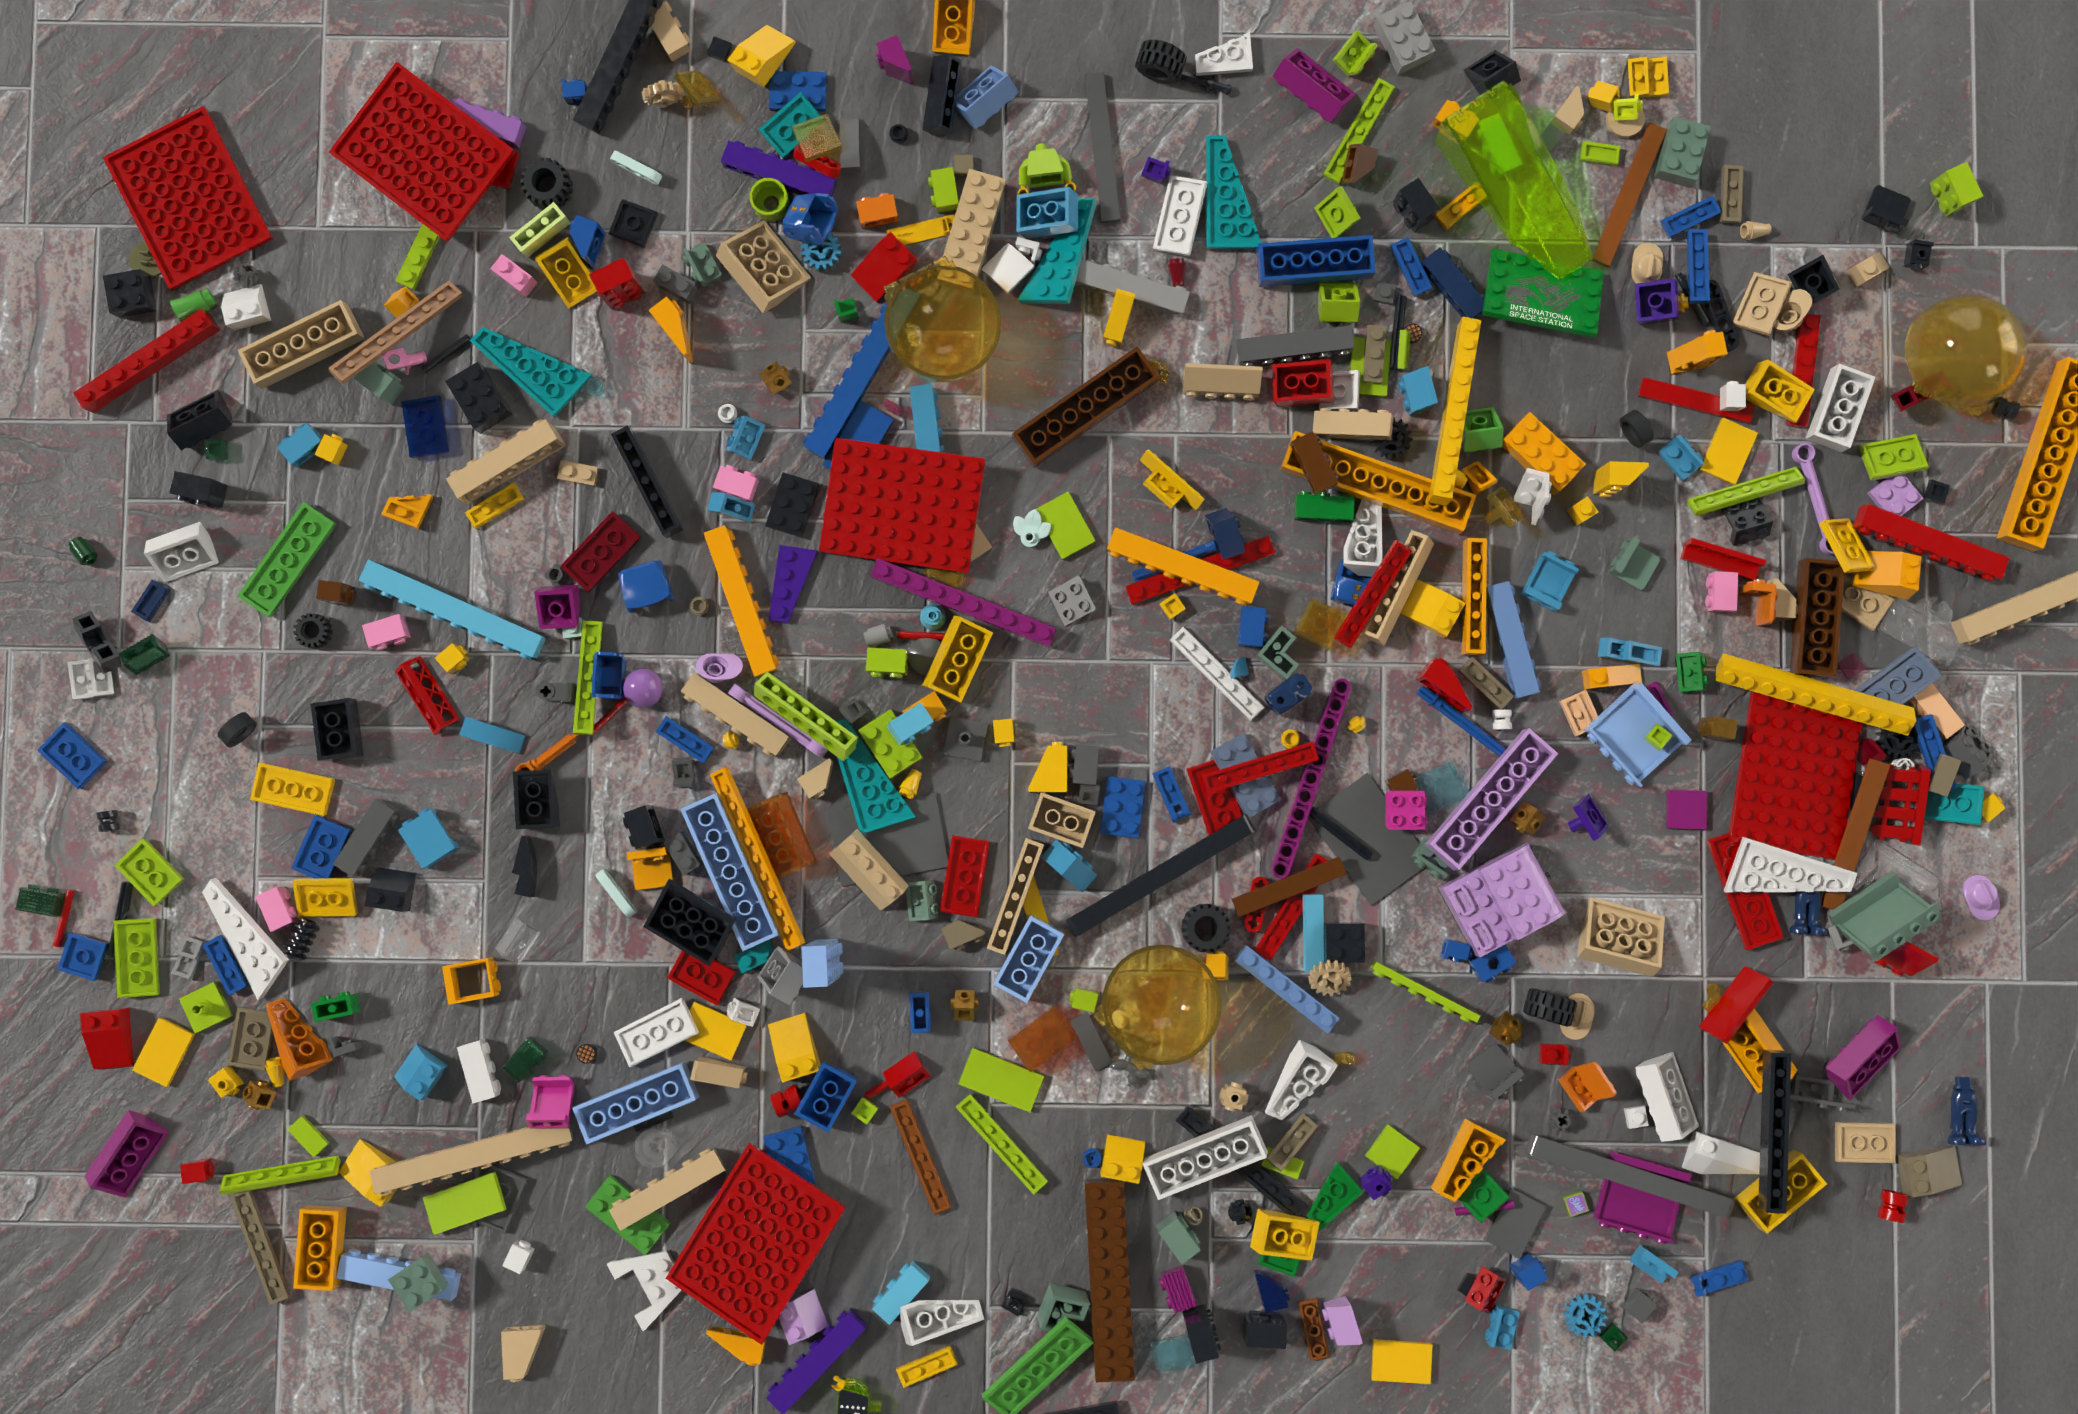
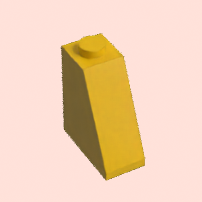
[1103,289,1135,347]
[1028,742,1067,792]

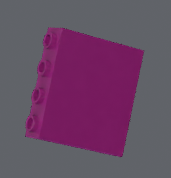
[1593,1150,1692,1244]

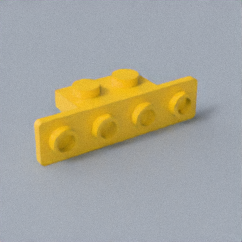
[1140,449,1205,510]

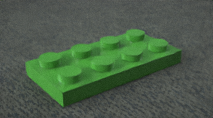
[585,1175,671,1255]

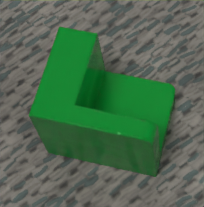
[834,298,859,323]

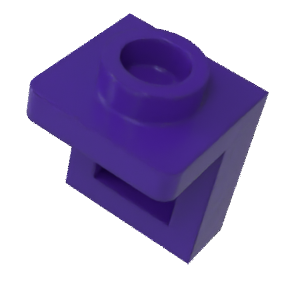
[1141,157,1172,184]

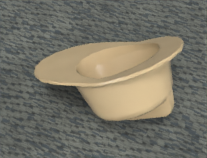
[1631,243,1663,284]
[1774,289,1812,331]
[1560,993,1594,1040]

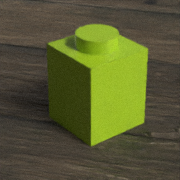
[1068,987,1098,1013]

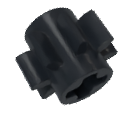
[1228,1199,1252,1225]

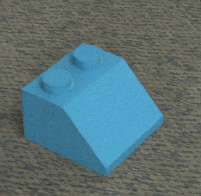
[1398,366,1438,416]
[394,1044,449,1101]

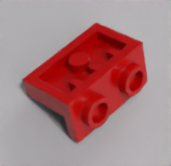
[1465,1267,1507,1314]

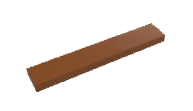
[890,1098,952,1215]

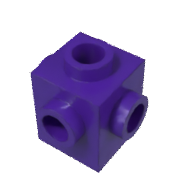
[1360,1165,1393,1201]

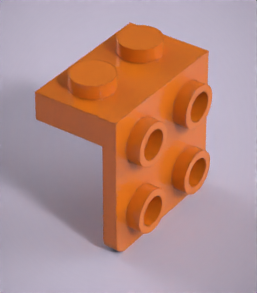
[1739,580,1778,626]
[1558,1062,1617,1112]

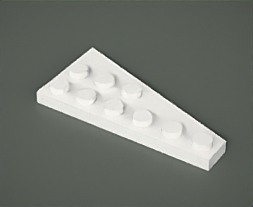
[1724,837,1858,893]
[202,878,289,1000]

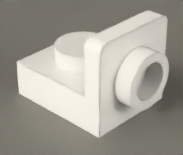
[1015,237,1042,266]
[727,998,760,1027]

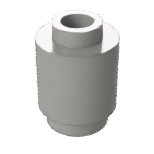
[863,623,893,647]

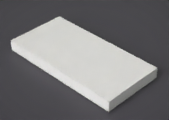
[1153,175,1207,257]
[614,998,699,1067]

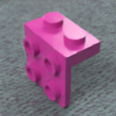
[1385,791,1427,830]

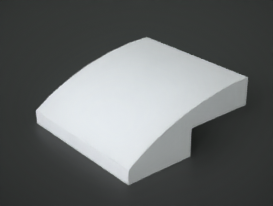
[981,243,1034,294]
[67,658,114,700]

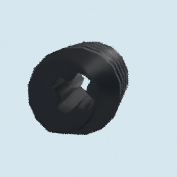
[283,916,320,960]

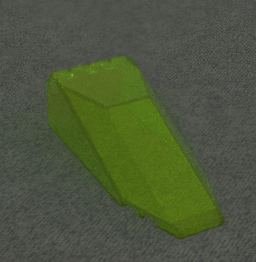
[1435,81,1593,280]

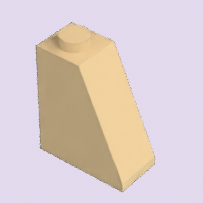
[690,1056,748,1088]
[501,1325,545,1382]

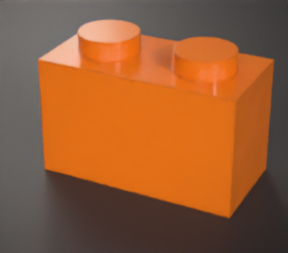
[856,193,899,229]

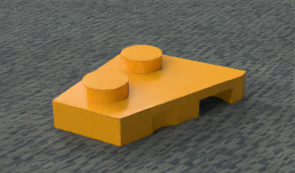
[381,494,434,530]

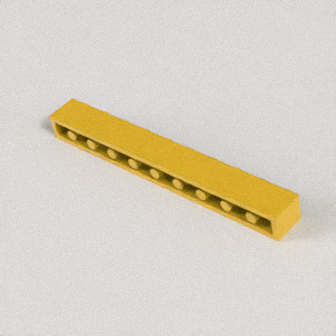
[1428,317,1481,506]
[1715,653,1916,736]

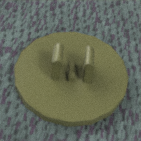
[129,242,161,278]

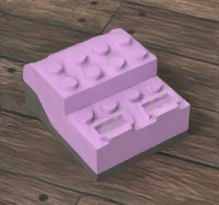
[1437,842,1566,957]

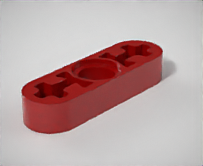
[793,145,841,178]
[1244,877,1269,932]

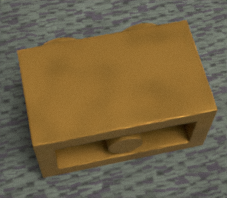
[1698,716,1738,741]

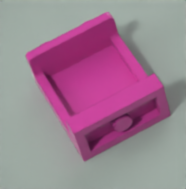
[526,1075,575,1129]

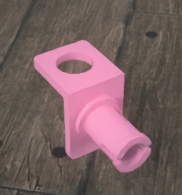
[382,348,427,375]

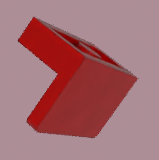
[883,1052,931,1098]

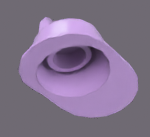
[696,653,743,683]
[1963,875,2000,921]

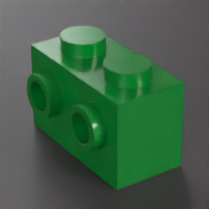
[311,991,361,1022]

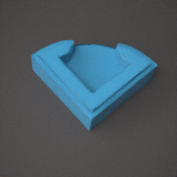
[1230,656,1249,679]

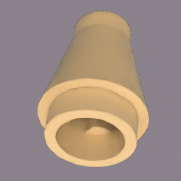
[1740,221,1771,240]

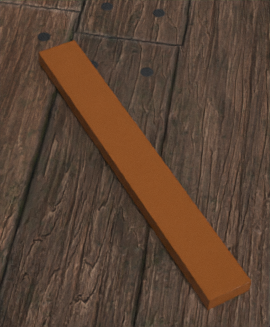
[1591,122,1667,267]
[1821,758,1891,909]

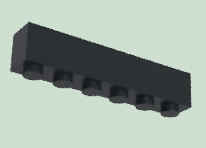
[611,425,684,538]

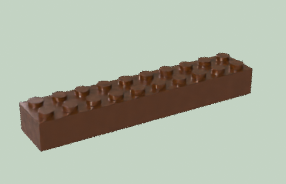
[1084,1178,1135,1383]

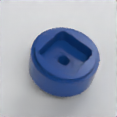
[1083,1148,1102,1168]

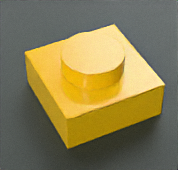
[1159,593,1186,620]

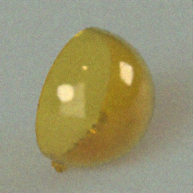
[884,256,1001,383]
[1905,295,2027,418]
[1094,944,1221,1071]

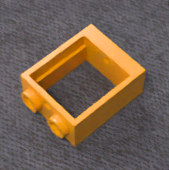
[442,957,501,1005]

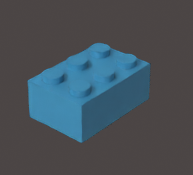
[1016,187,1078,239]

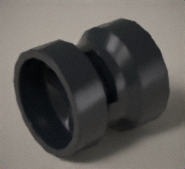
[1991,396,2020,421]
[96,810,120,832]

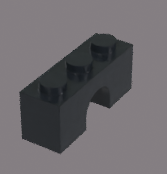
[72,611,122,674]

